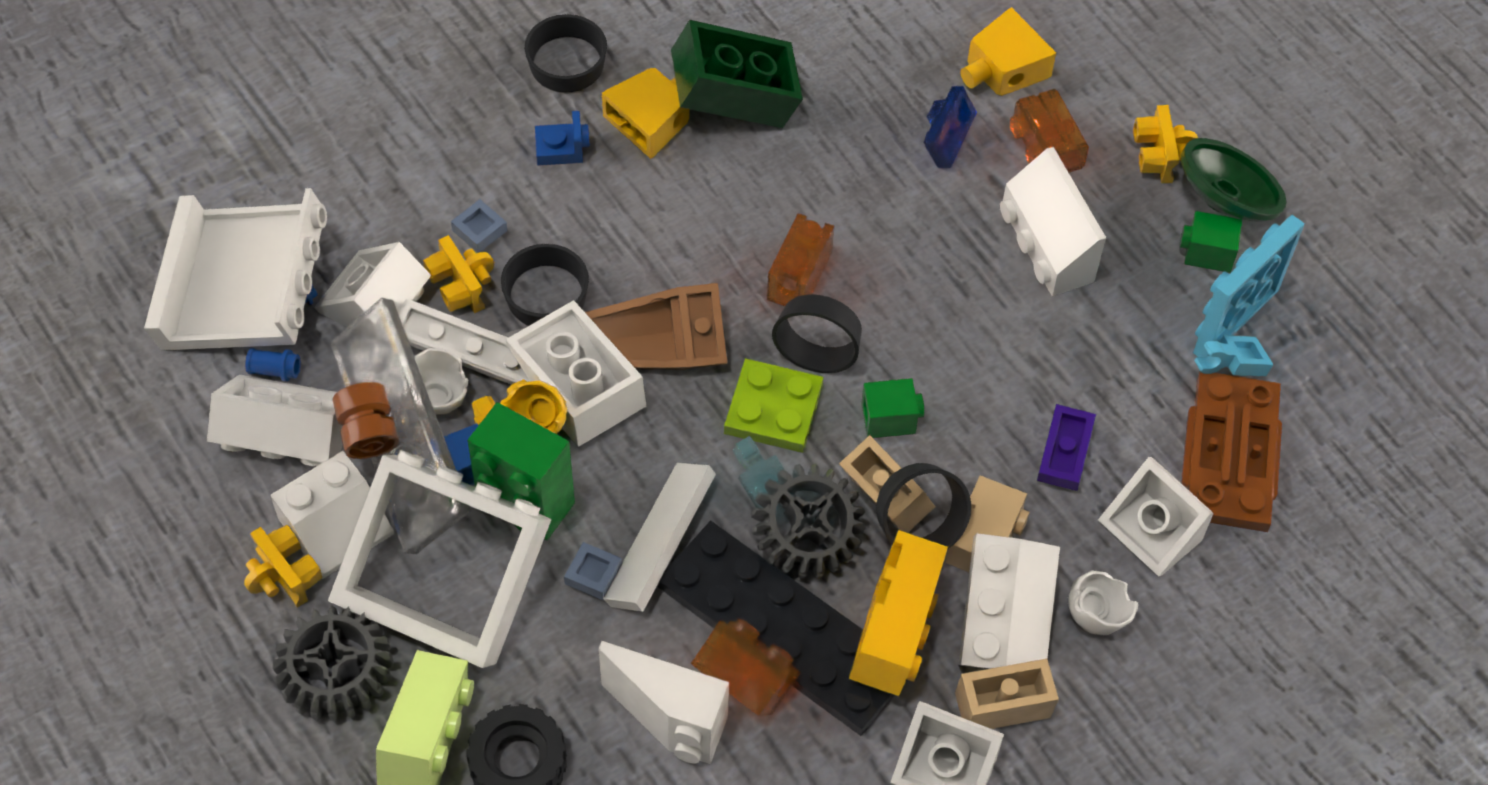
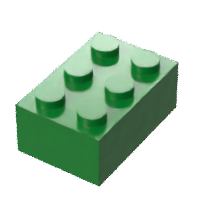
[467,402,575,541]

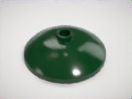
[1181,138,1287,222]

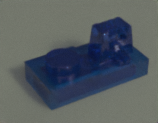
[924,86,977,168]

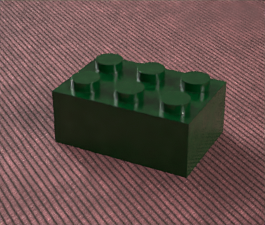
[671,19,803,128]

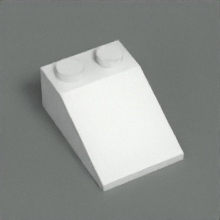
[506,300,646,447]
[599,641,729,764]

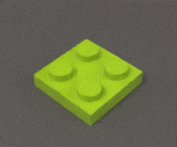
[724,358,824,453]

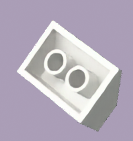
[1000,147,1106,296]
[207,375,343,466]
[958,533,1060,669]

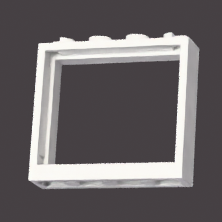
[328,450,551,668]

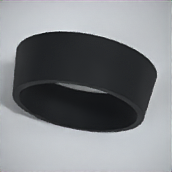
[524,14,607,92]
[501,244,589,326]
[772,294,862,373]
[876,463,971,550]

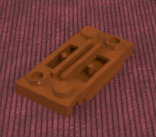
[1181,371,1282,532]

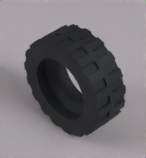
[466,704,567,785]

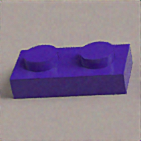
[1037,404,1096,491]

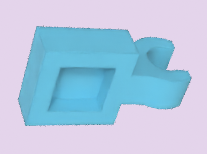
[1194,335,1273,376]

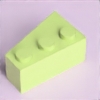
[376,650,474,785]

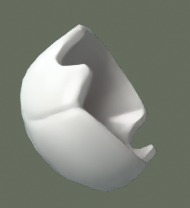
[405,349,469,415]
[1068,570,1138,635]

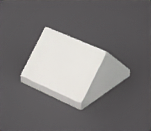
[1098,457,1214,576]
[890,701,1004,785]

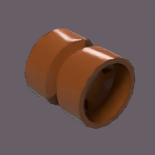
[332,382,399,459]

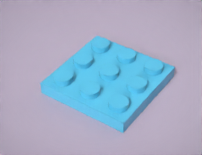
[1193,215,1305,358]

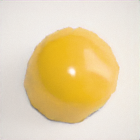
[500,381,568,434]

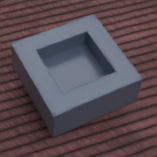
[451,199,507,253]
[564,542,622,600]

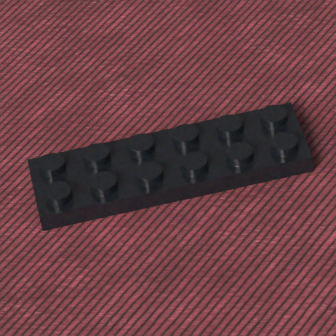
[657,520,907,736]

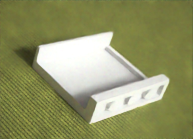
[144,188,327,350]

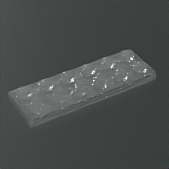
[330,297,471,554]

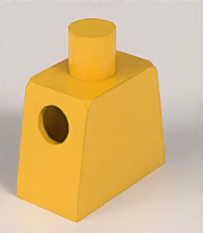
[960,7,1056,96]
[602,68,689,159]

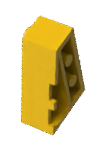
[849,530,948,696]

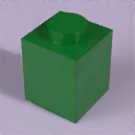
[1179,211,1242,273]
[861,378,924,438]

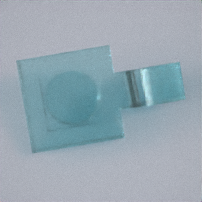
[733,436,796,508]

